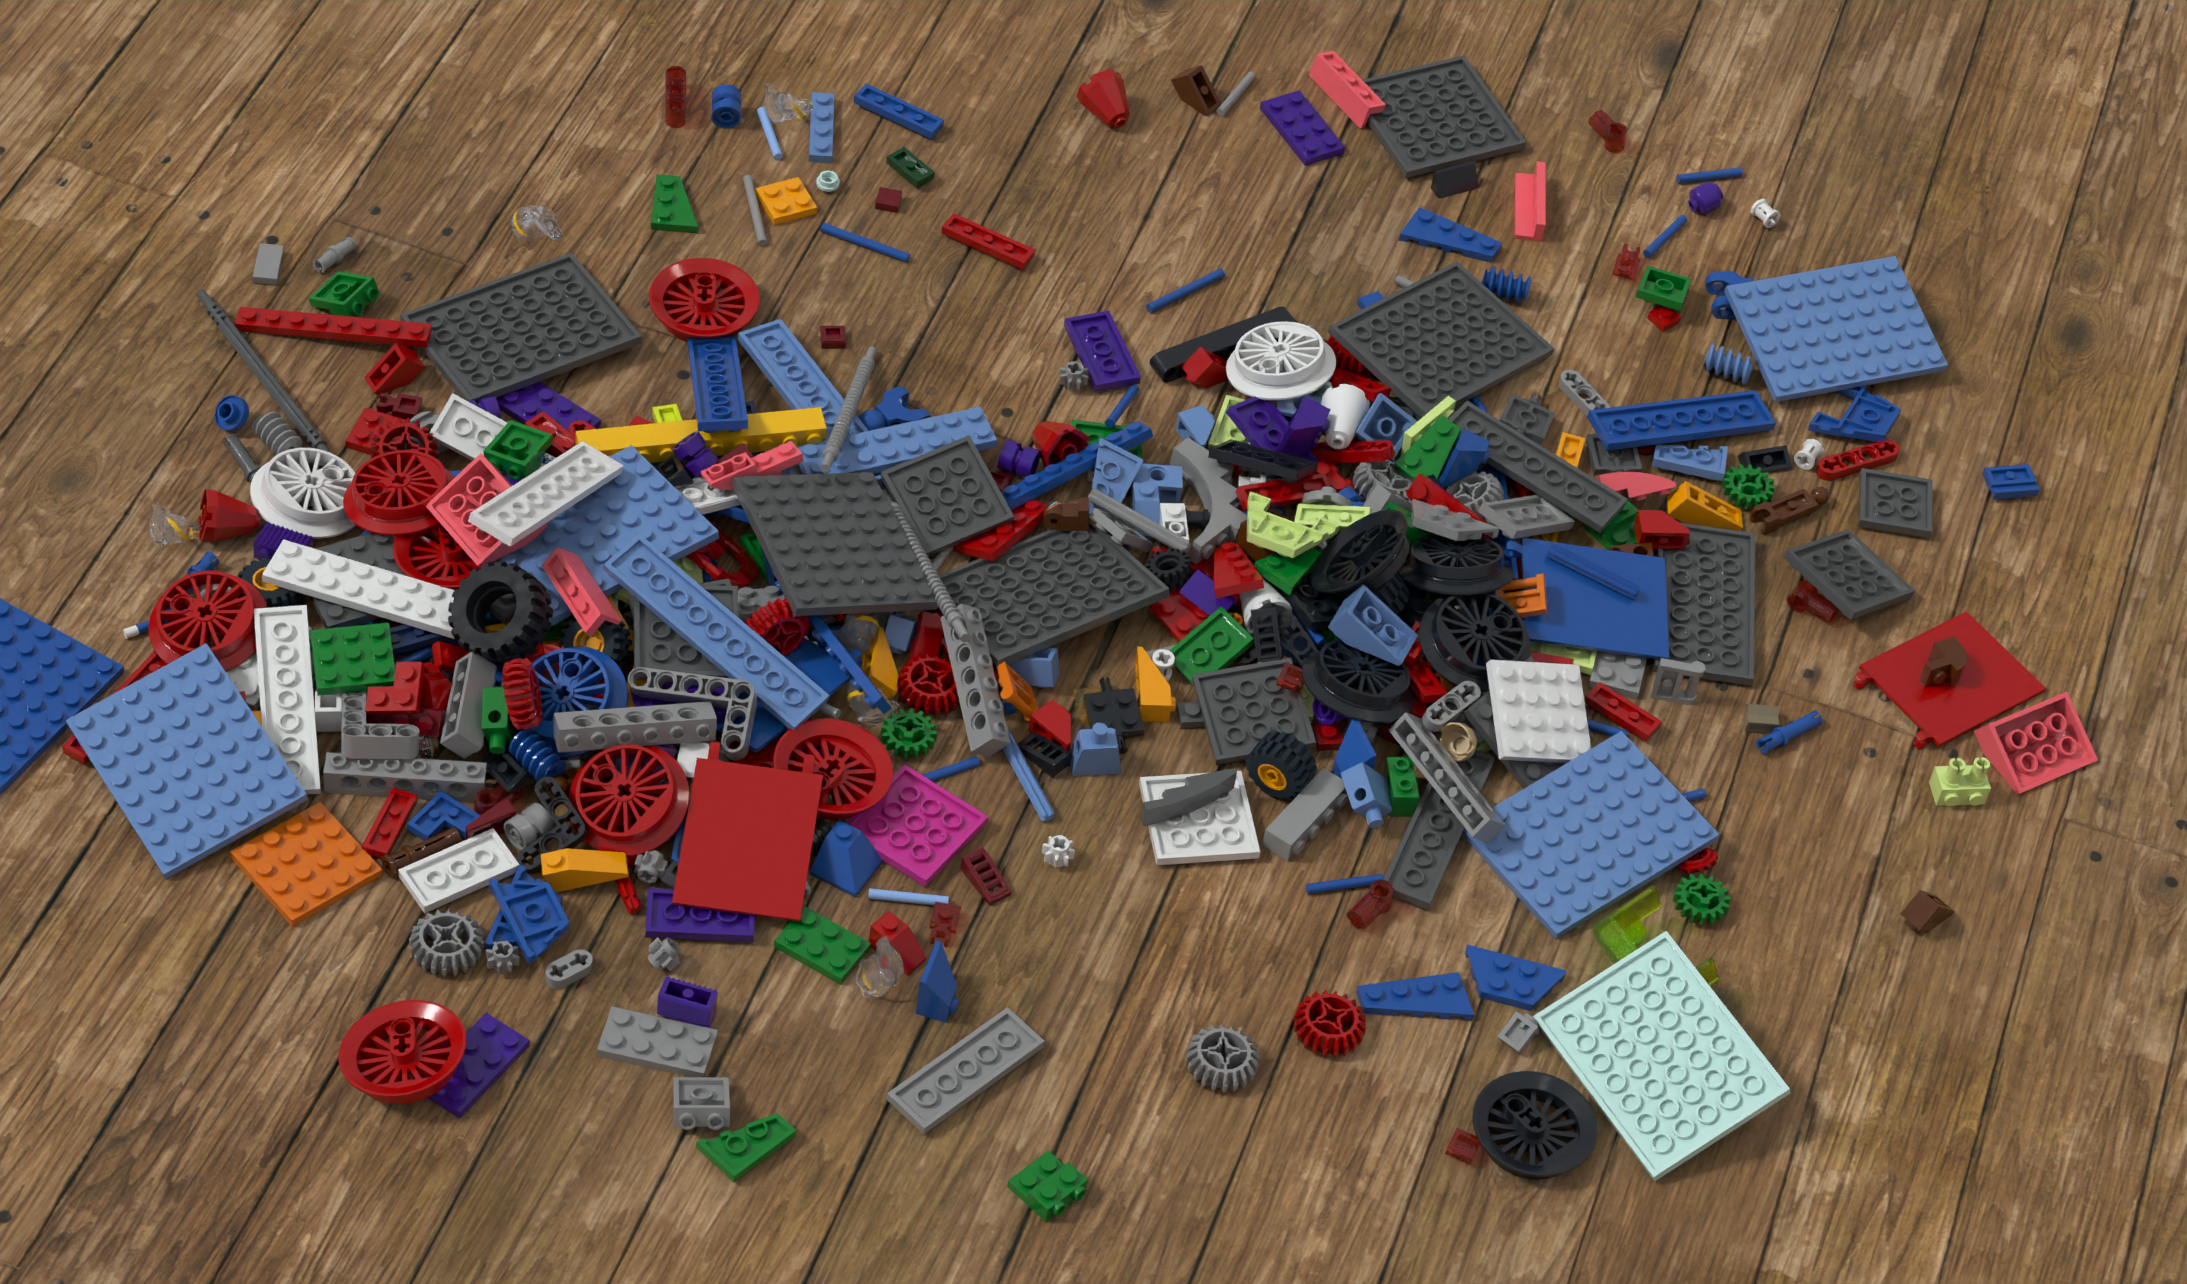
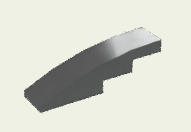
[1141,768,1237,826]

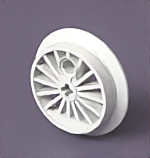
[1226,322,1336,400]
[250,448,356,539]

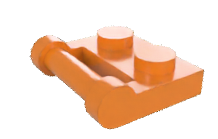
[1495,573,1548,618]
[996,661,1039,723]

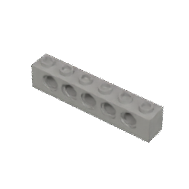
[941,604,1010,757]
[553,701,717,752]
[1389,712,1505,843]
[323,752,487,803]

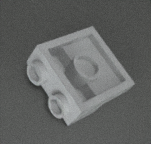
[673,1077,730,1130]

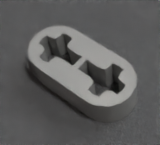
[545,950,593,989]

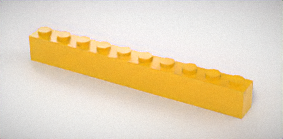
[575,407,827,463]

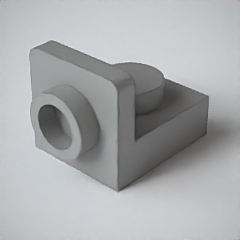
[1497,1011,1540,1054]

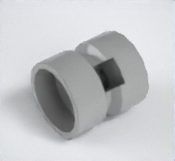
[503,803,555,851]

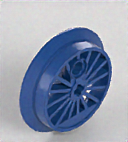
[517,647,628,758]

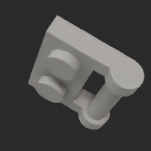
[1650,658,1705,705]

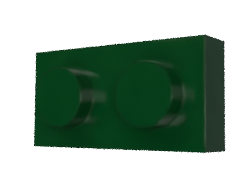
[886,147,935,188]

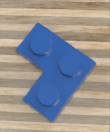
[407,791,481,841]

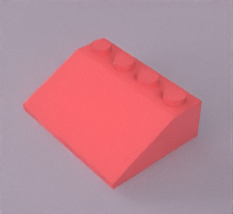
[426,453,548,568]
[1974,692,2098,795]

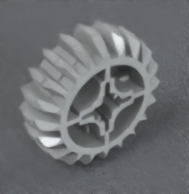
[1352,460,1413,500]
[1443,471,1504,520]
[409,908,484,978]
[1186,1023,1259,1094]

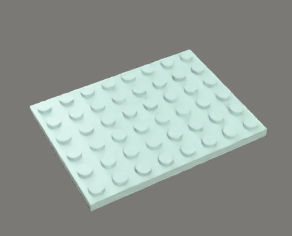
[1533,931,1791,1181]

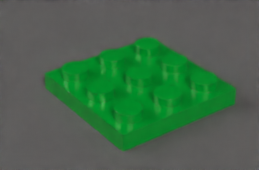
[310,623,395,696]

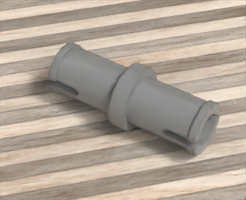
[313,237,356,273]

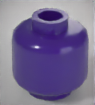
[1688,182,1723,215]

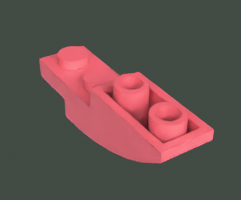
[700,441,804,490]
[1596,472,1676,502]

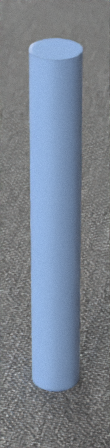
[757,107,783,160]
[868,888,949,907]

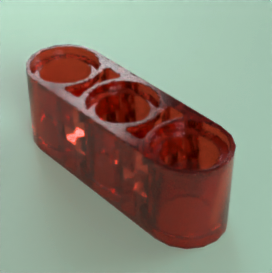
[665,66,686,128]

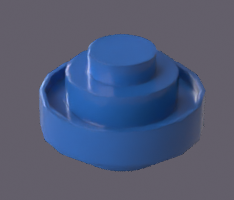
[214,395,249,432]

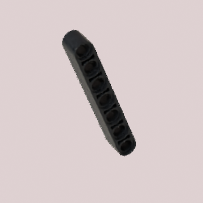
[1149,306,1298,383]

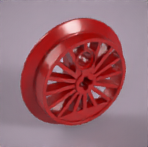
[649,258,760,342]
[343,450,455,536]
[393,523,482,590]
[148,571,267,672]
[773,718,893,819]
[568,744,689,857]
[338,1000,467,1104]

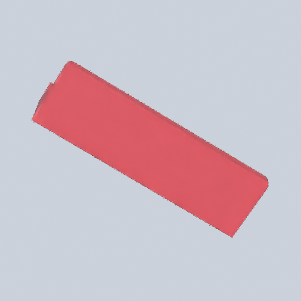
[1309,51,1386,129]
[1514,161,1546,241]
[542,547,622,635]

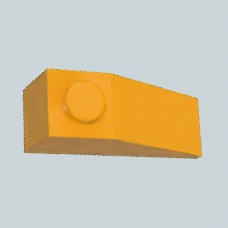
[1667,481,1743,531]
[856,626,898,700]
[1135,646,1176,722]
[541,848,629,893]

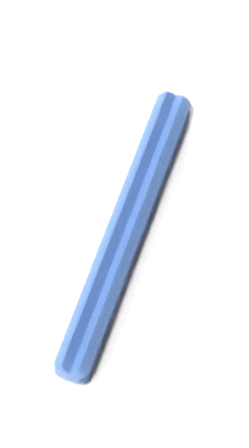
[1002,729,1055,822]

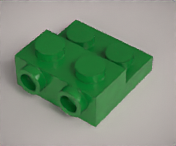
[1636,266,1691,311]
[308,271,380,317]
[483,420,554,480]
[1584,501,1638,550]
[1007,1150,1088,1222]

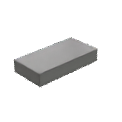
[253,243,284,285]

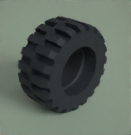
[448,561,553,666]

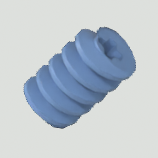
[1703,343,1756,385]

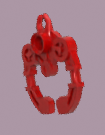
[686,522,759,590]

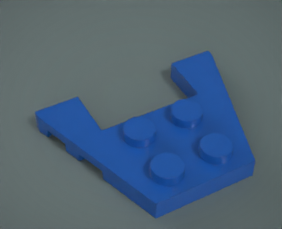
[1809,386,1901,442]

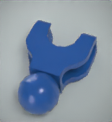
[1705,271,1767,319]
[858,386,932,431]

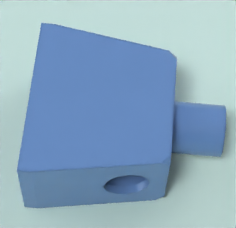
[1070,723,1121,776]
[1341,762,1392,828]

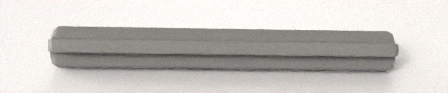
[1088,489,1191,554]

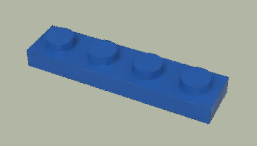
[854,84,944,139]

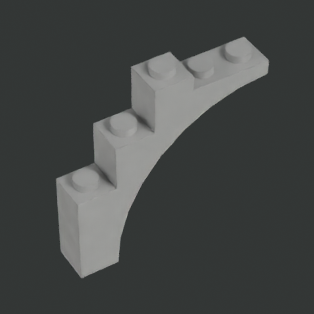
[1169,438,1247,565]

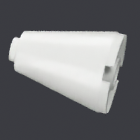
[1321,384,1370,449]
[1239,576,1292,639]

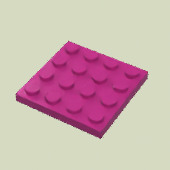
[846,764,989,887]

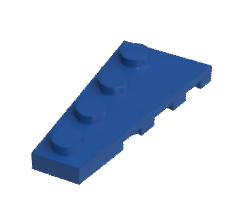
[1356,972,1474,1021]

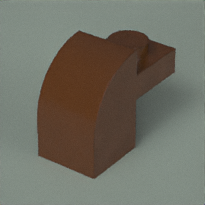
[1919,636,1967,687]

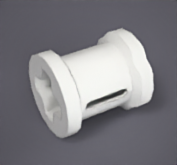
[1750,198,1781,228]
[1794,439,1824,470]
[1152,649,1175,682]

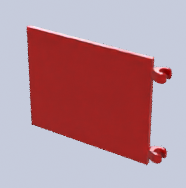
[1853,611,2046,750]
[672,741,823,922]

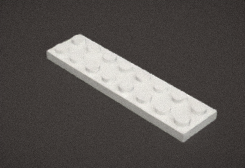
[468,441,624,547]
[262,539,454,639]
[254,605,321,795]

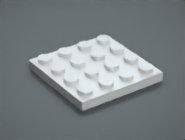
[1486,660,1591,763]
[1139,771,1260,865]

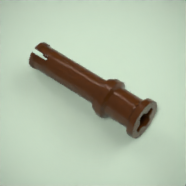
[381,827,461,878]

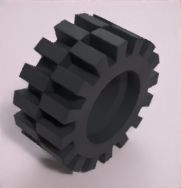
[1145,548,1193,592]

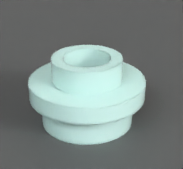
[816,171,840,192]

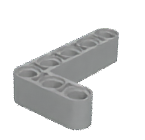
[628,667,757,761]
[341,691,420,759]

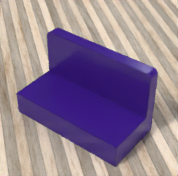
[1180,570,1237,616]

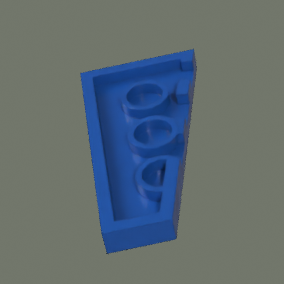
[1399,207,1502,263]

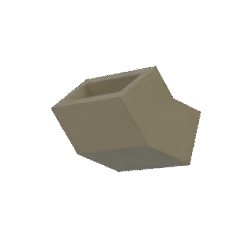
[1744,704,1779,734]

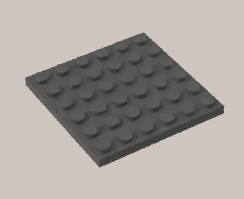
[1363,55,1526,179]

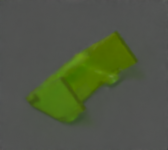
[1593,885,1719,985]

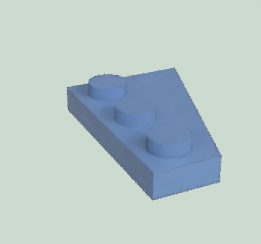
[1089,438,1144,515]
[1652,445,1728,481]

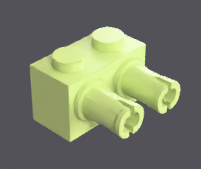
[1929,757,1991,806]

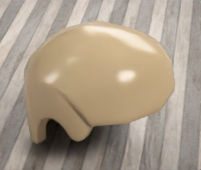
[1439,722,1477,762]

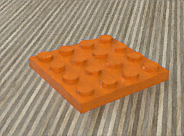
[230,802,382,927]

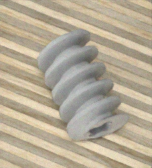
[251,411,302,456]

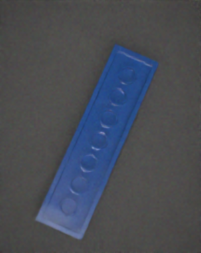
[687,336,748,433]
[1587,390,1776,451]

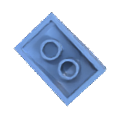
[1328,584,1418,666]

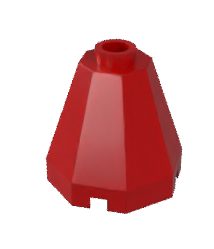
[1076,69,1130,128]
[1032,421,1089,467]
[198,489,260,542]

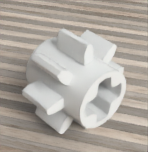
[1042,835,1075,868]

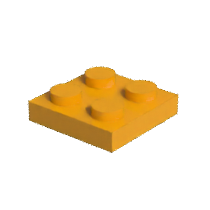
[755,177,817,225]

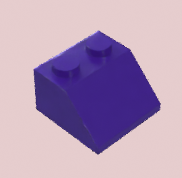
[1275,396,1331,456]

